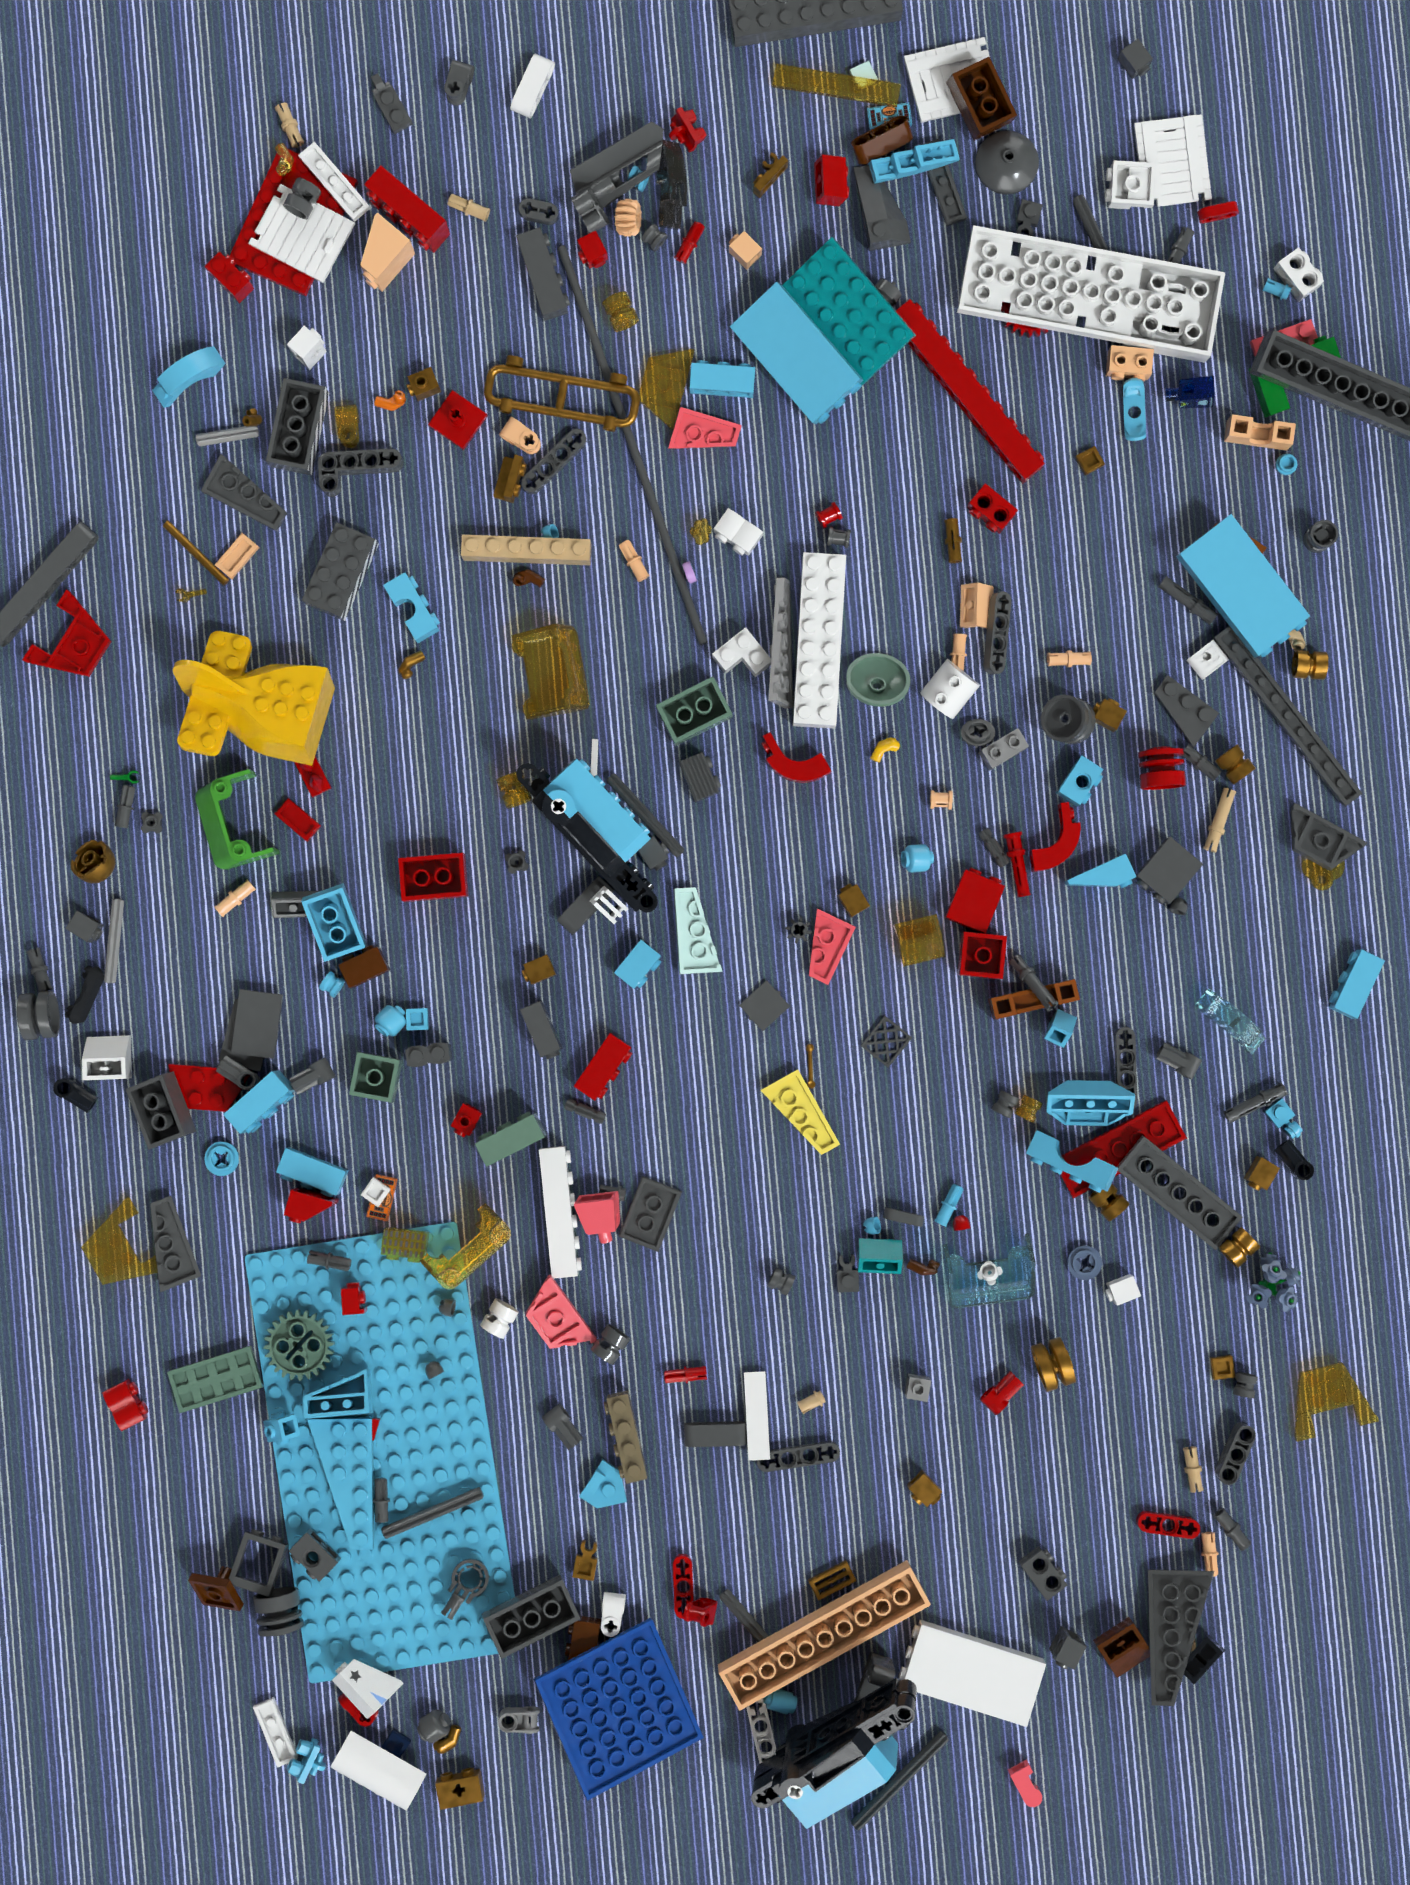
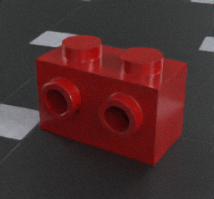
[814,154,849,207]
[204,251,254,304]

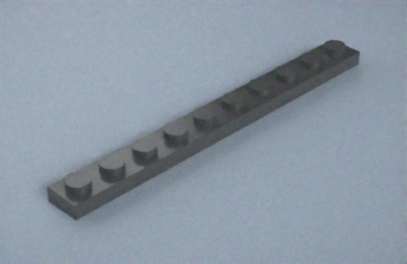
[1213,626,1363,807]

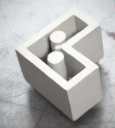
[712,627,771,677]

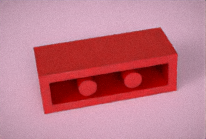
[574,1033,633,1101]

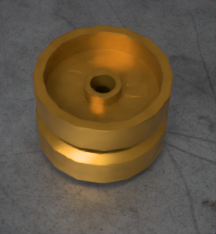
[1031,1337,1076,1392]

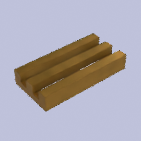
[808,1560,857,1601]

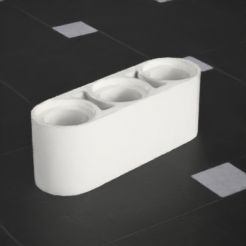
[510,53,555,118]

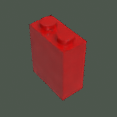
[944,868,1005,934]

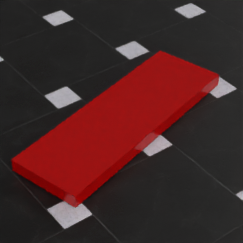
[1060,1100,1187,1199]

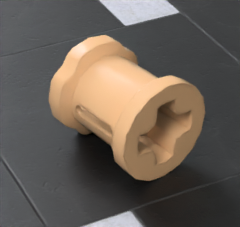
[930,790,953,810]

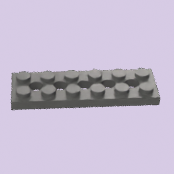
[1117,1135,1243,1250]

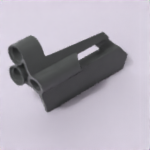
[570,121,664,233]

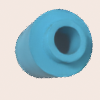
[764,1689,797,1714]

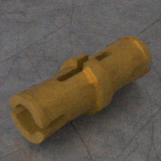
[944,518,962,563]

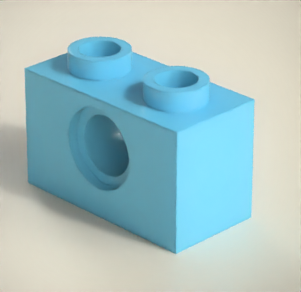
[1056,755,1103,807]

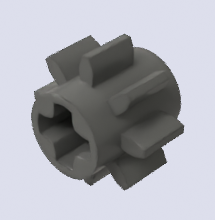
[785,917,812,944]

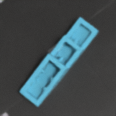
[868,139,960,184]

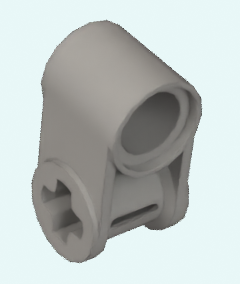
[498,1706,540,1734]

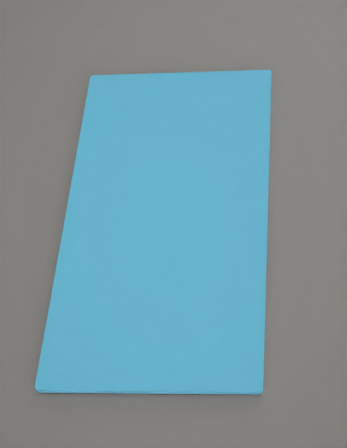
[245,1222,521,1683]

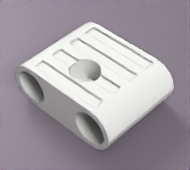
[1187,639,1229,680]

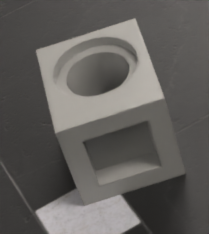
[904,1373,931,1402]

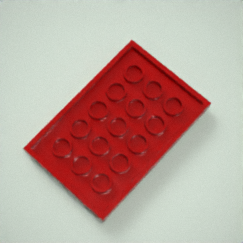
[230,146,358,297]

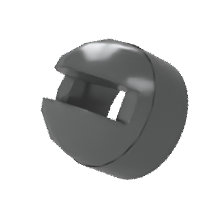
[1169,898,1188,915]
[438,1299,456,1317]
[425,1361,444,1380]

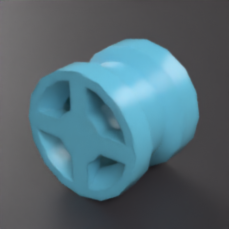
[627,165,650,192]
[319,971,345,998]

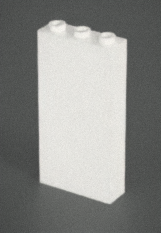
[898,1620,1046,1727]

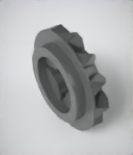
[961,719,995,749]

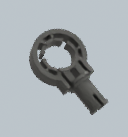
[441,1559,489,1620]

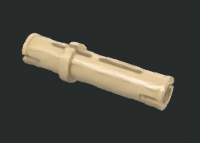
[1203,788,1236,853]

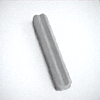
[196,426,259,446]

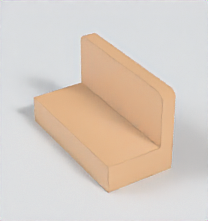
[960,583,994,629]

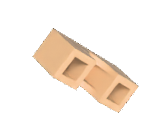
[1224,414,1296,451]

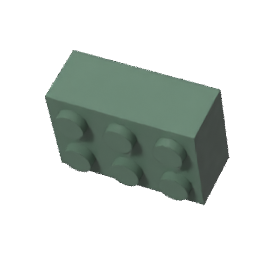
[656,677,733,746]
[475,1111,547,1167]

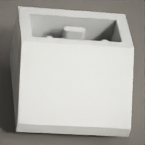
[82,1035,132,1080]

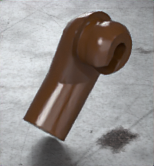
[512,569,545,588]
[907,1259,940,1275]

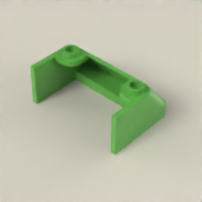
[195,769,280,870]

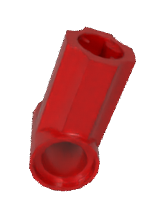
[980,1371,1024,1415]

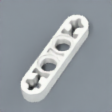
[746,1698,776,1763]

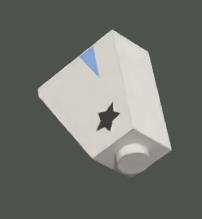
[332,1659,403,1719]

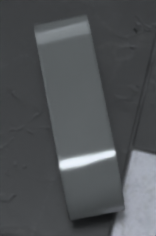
[519,198,559,225]
[883,1207,925,1227]

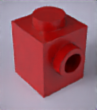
[577,231,608,269]
[451,1103,484,1138]

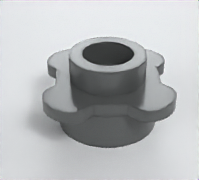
[141,812,163,833]
[505,850,529,874]

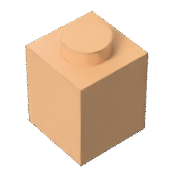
[729,231,762,270]

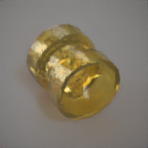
[1014,1095,1043,1123]

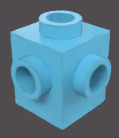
[263,1412,300,1445]

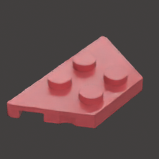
[526,1274,597,1349]

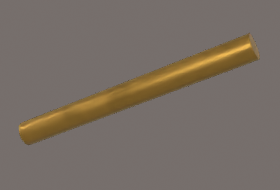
[163,520,229,586]

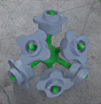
[1247,1252,1302,1312]

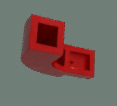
[761,732,832,783]
[1029,802,1081,872]

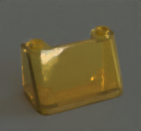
[511,623,590,720]
[420,1203,511,1290]

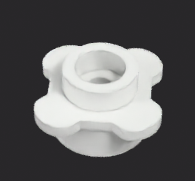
[977,1261,1003,1285]

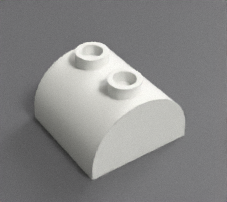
[920,659,980,719]

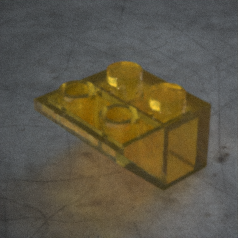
[893,914,945,967]

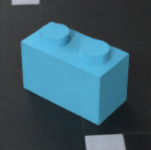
[614,940,661,989]

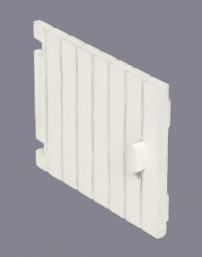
[903,37,990,123]
[1134,114,1212,209]
[248,184,355,283]

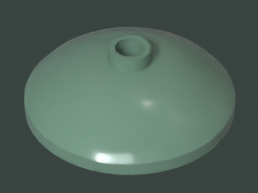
[846,653,910,707]

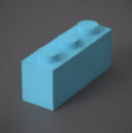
[690,360,755,398]
[1329,949,1385,1019]
[276,1147,349,1197]

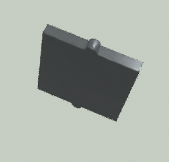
[739,980,790,1031]

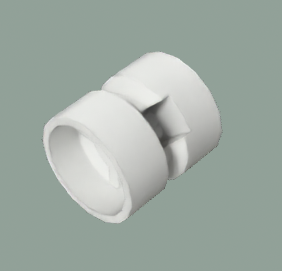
[480,1298,519,1339]

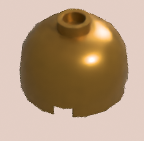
[71,840,116,883]

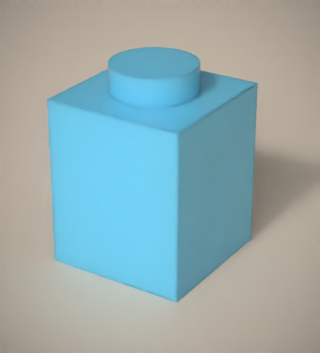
[1044,1009,1077,1048]

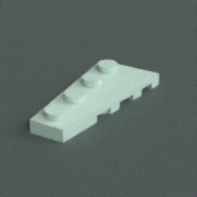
[673,887,723,974]

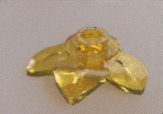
[1302,860,1345,891]

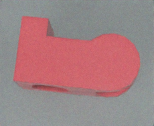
[1008,1759,1042,1807]

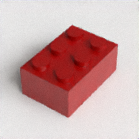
[398,853,469,902]

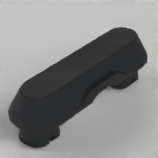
[65,966,104,1024]

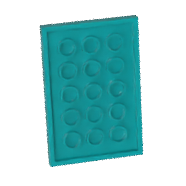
[782,237,916,386]

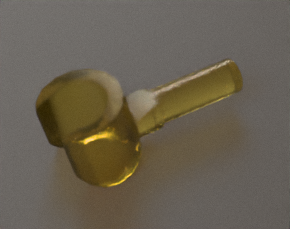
[175,589,207,603]

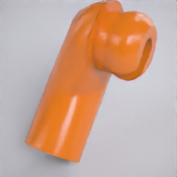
[374,390,406,411]

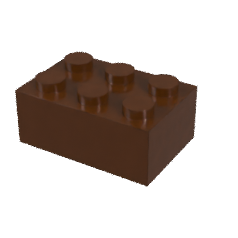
[946,57,1017,141]

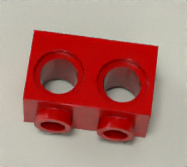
[967,483,1018,534]

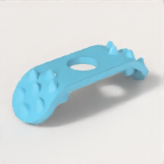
[1123,378,1146,441]

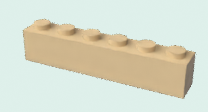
[461,535,592,565]

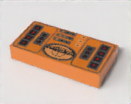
[366,1174,398,1221]

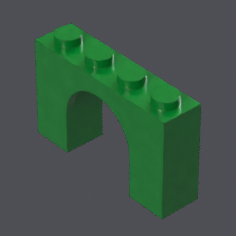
[1248,335,1341,418]

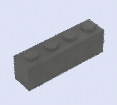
[516,227,570,321]

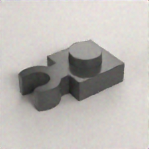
[1016,199,1043,236]
[836,1254,859,1293]

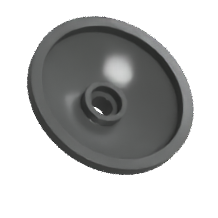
[975,131,1039,195]

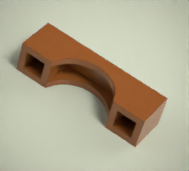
[988,979,1080,1020]

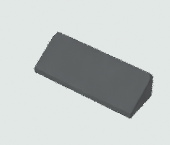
[271,891,319,918]

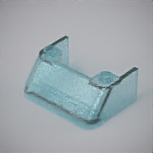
[943,1233,1036,1308]

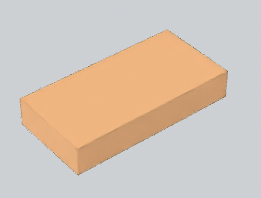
[215,533,260,579]

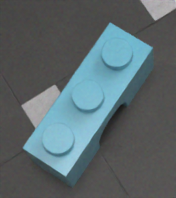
[383,572,440,643]

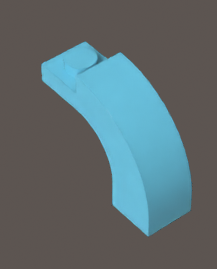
[152,346,226,408]

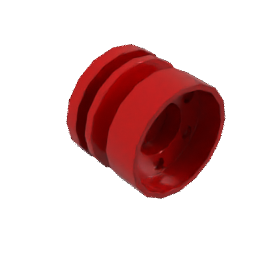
[1138,746,1186,790]

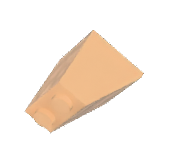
[360,213,415,292]

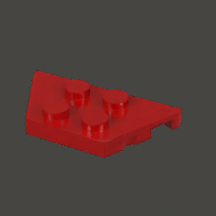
[168,1064,252,1112]

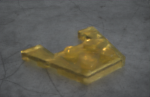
[81,1196,158,1285]
[1295,1362,1379,1442]

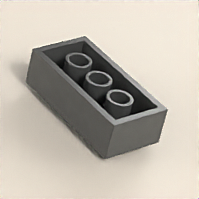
[482,1575,580,1659]

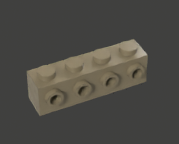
[604,1390,648,1484]

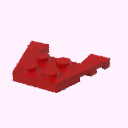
[22,589,112,677]

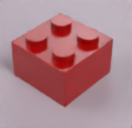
[957,932,1007,979]

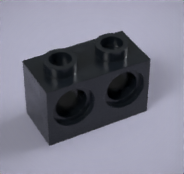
[1184,1635,1226,1684]

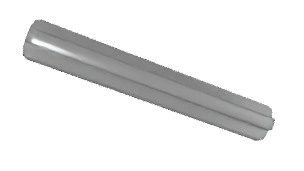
[104,899,124,983]

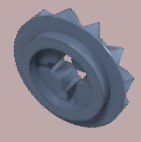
[1067,1245,1102,1280]

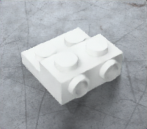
[1105,160,1156,209]

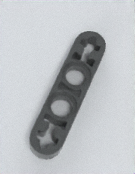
[522,429,587,495]
[983,591,1011,675]
[1114,1027,1137,1108]
[757,1441,840,1472]

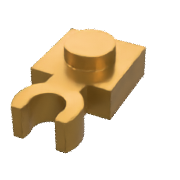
[572,1540,598,1581]

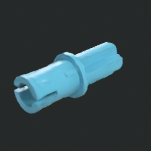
[934,1184,964,1227]

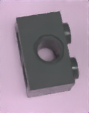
[289,1528,341,1582]

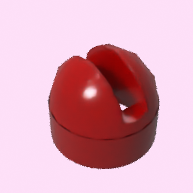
[953,1215,971,1231]

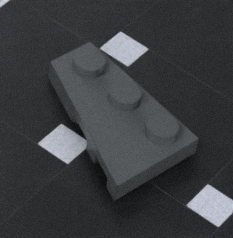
[1154,675,1219,747]

